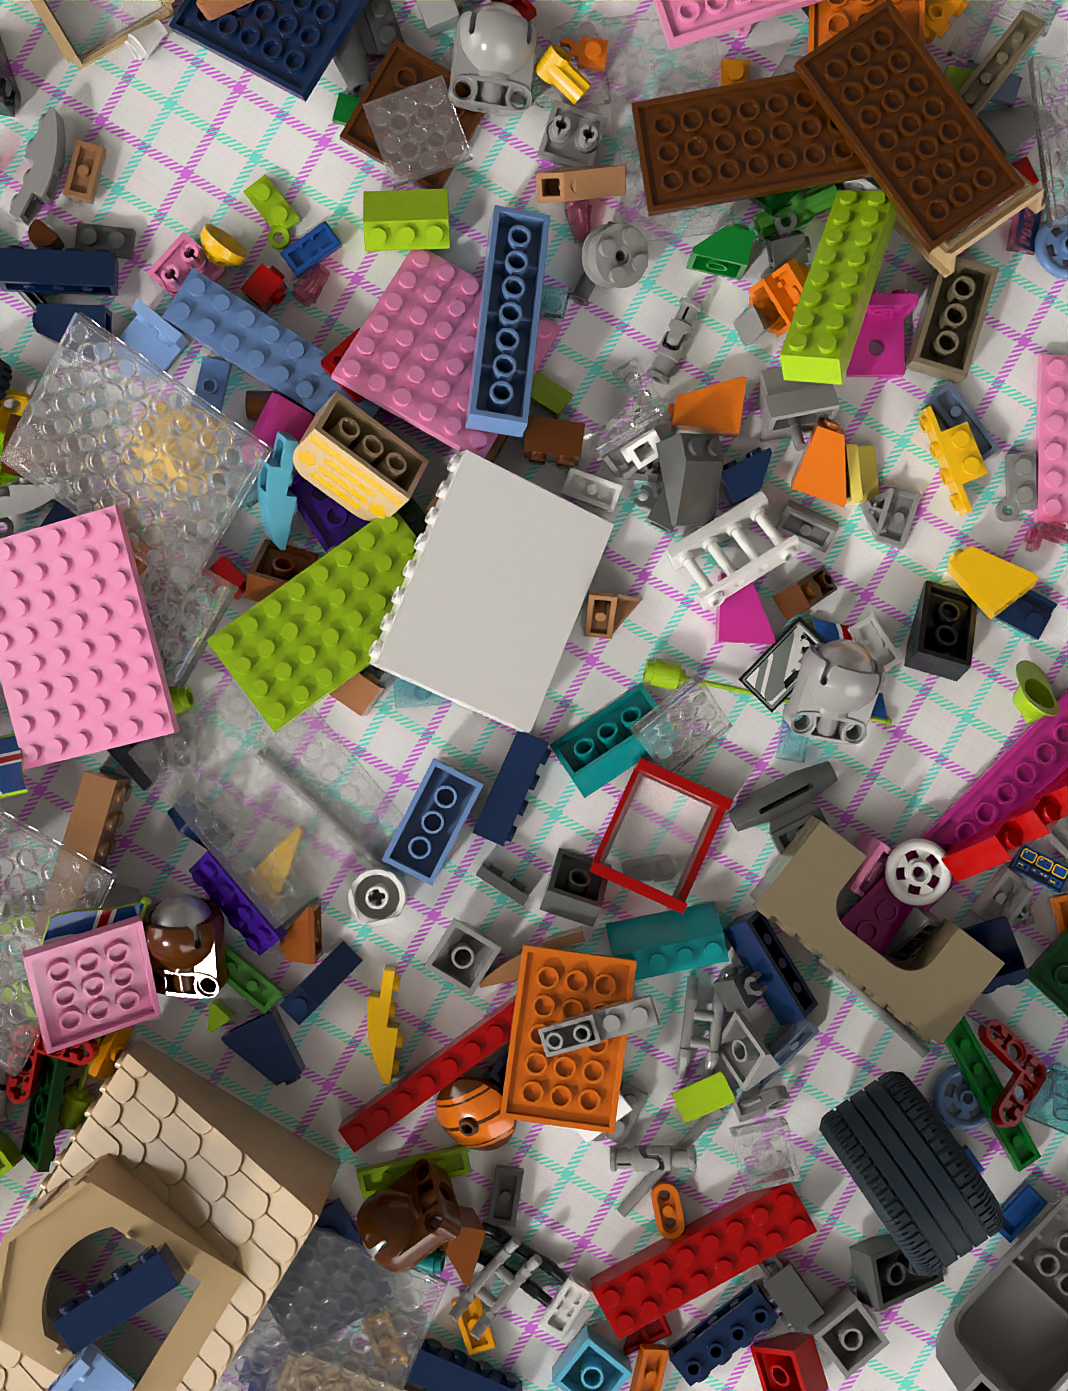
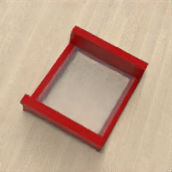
[589,758,733,914]

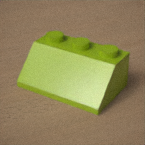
[363,188,451,251]

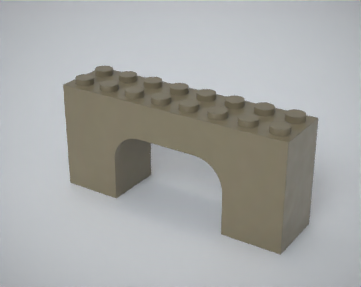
[750,816,1005,1045]

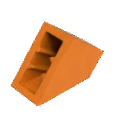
[666,376,747,438]
[791,418,846,507]

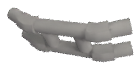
[675,976,725,1079]
[448,1236,542,1340]

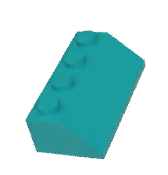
[549,684,678,798]
[606,901,729,981]

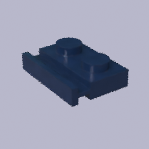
[994,590,1057,640]

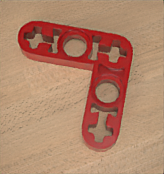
[978,1019,1047,1128]
[6,1021,99,1104]

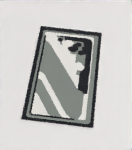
[738,617,826,712]

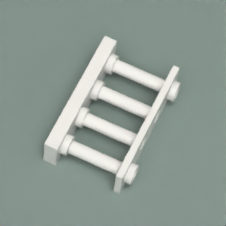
[666,491,801,611]

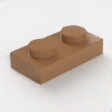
[63,139,107,204]

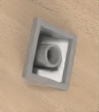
[424,918,502,996]
[718,1010,780,1091]

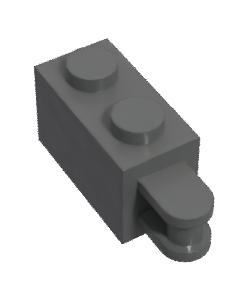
[758,1254,825,1333]

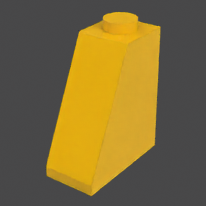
[946,545,1039,620]

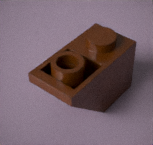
[772,565,837,621]

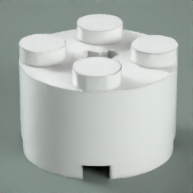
[348,866,408,926]

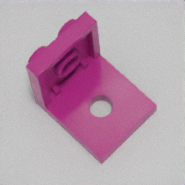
[847,289,918,377]

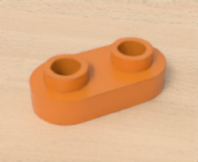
[651,1180,685,1239]

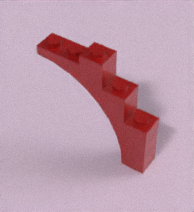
[941,767,1068,882]

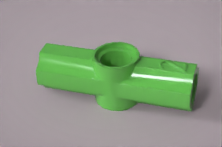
[753,184,837,240]

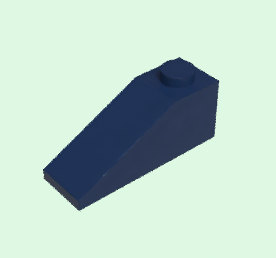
[279,940,363,1025]

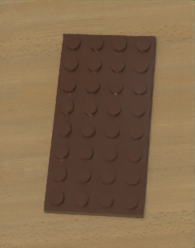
[793,0,1025,254]
[631,72,873,217]

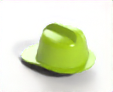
[1013,660,1060,724]

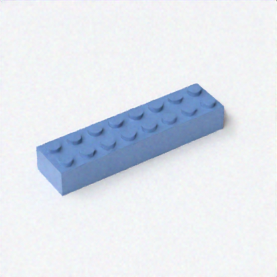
[465,205,551,437]
[162,268,383,420]

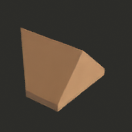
[584,591,642,639]

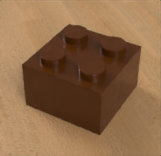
[524,415,585,469]

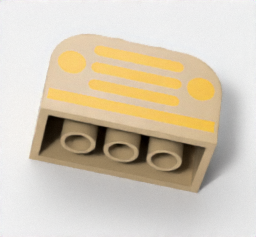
[292,391,429,522]

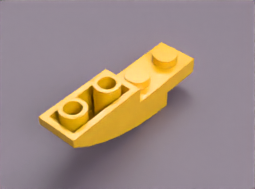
[367,965,404,1085]

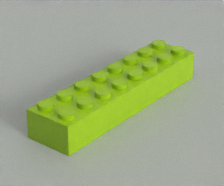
[780,190,896,385]

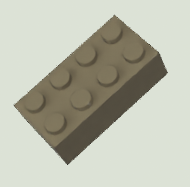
[905,256,999,384]

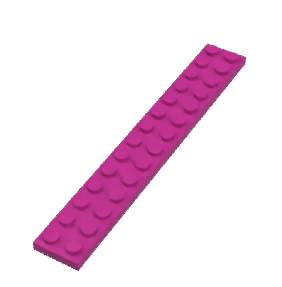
[839,688,1068,956]

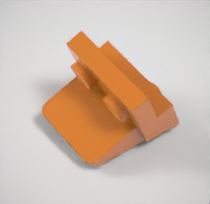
[748,258,809,337]

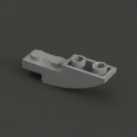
[9,107,66,226]
[0,474,75,518]
[538,995,660,1058]

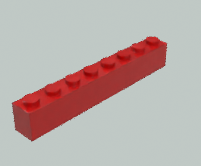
[338,994,516,1153]

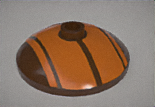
[435,1076,517,1151]

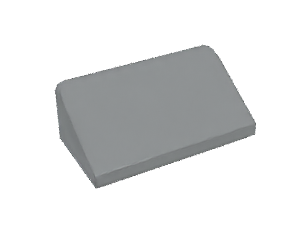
[776,500,839,553]

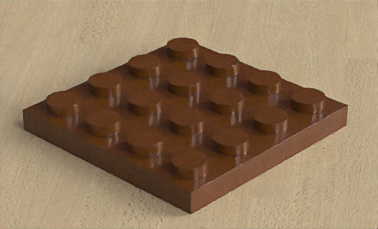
[340,38,485,189]

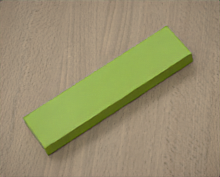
[356,1145,472,1198]

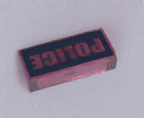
[1006,199,1044,255]

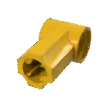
[534,44,592,105]

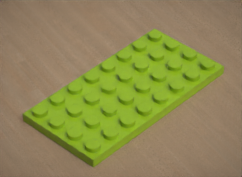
[206,512,417,734]

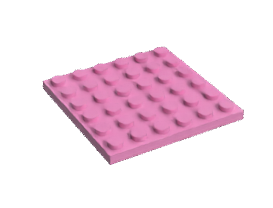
[331,249,562,459]

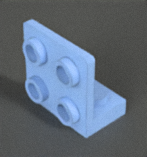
[110,299,189,384]
[46,1343,135,1391]

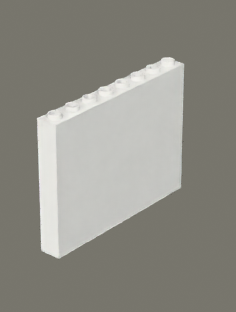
[369,450,614,733]

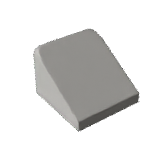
[733,304,772,347]

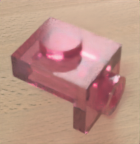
[1024,521,1068,552]

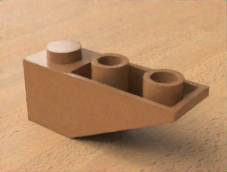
[536,165,626,203]

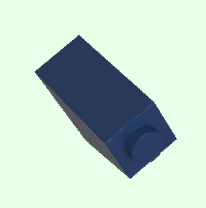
[32,303,112,368]
[221,1007,306,1086]

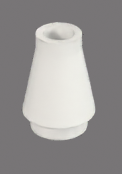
[125,19,168,61]

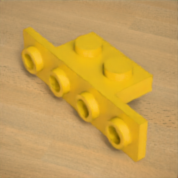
[918,406,988,515]

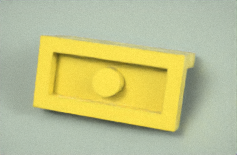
[845,444,880,504]

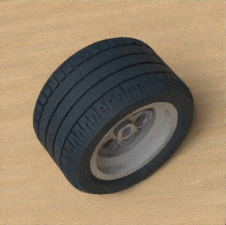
[819,1071,1005,1277]

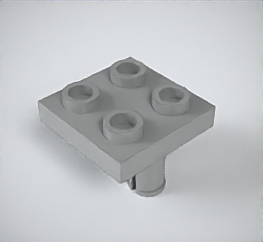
[537,100,608,167]

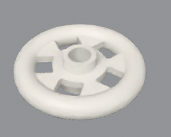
[885,839,952,906]

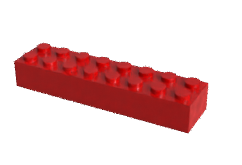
[590,1171,817,1340]

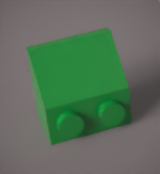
[686,224,755,281]

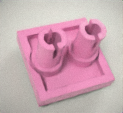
[146,232,227,298]

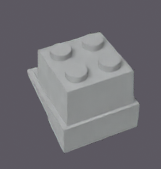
[759,367,840,450]

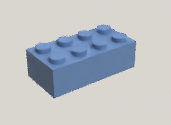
[382,758,484,886]

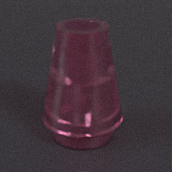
[564,199,592,242]
[291,264,330,307]

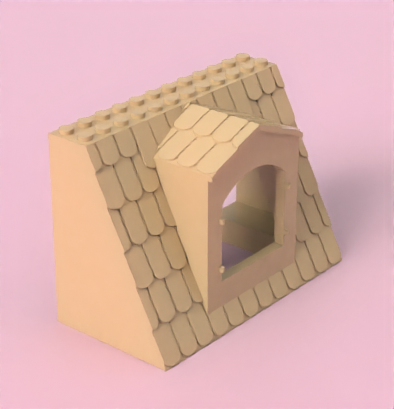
[0,1041,341,1391]

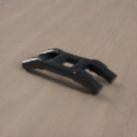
[477,1222,568,1308]

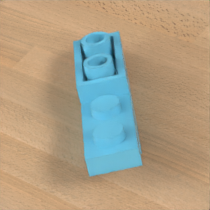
[258,431,298,550]

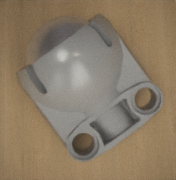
[447,2,537,116]
[782,639,885,745]

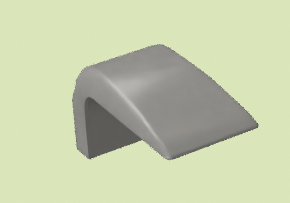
[935,1195,1068,1391]

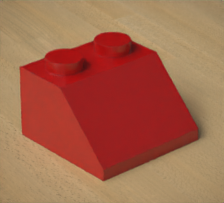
[750,1332,829,1391]

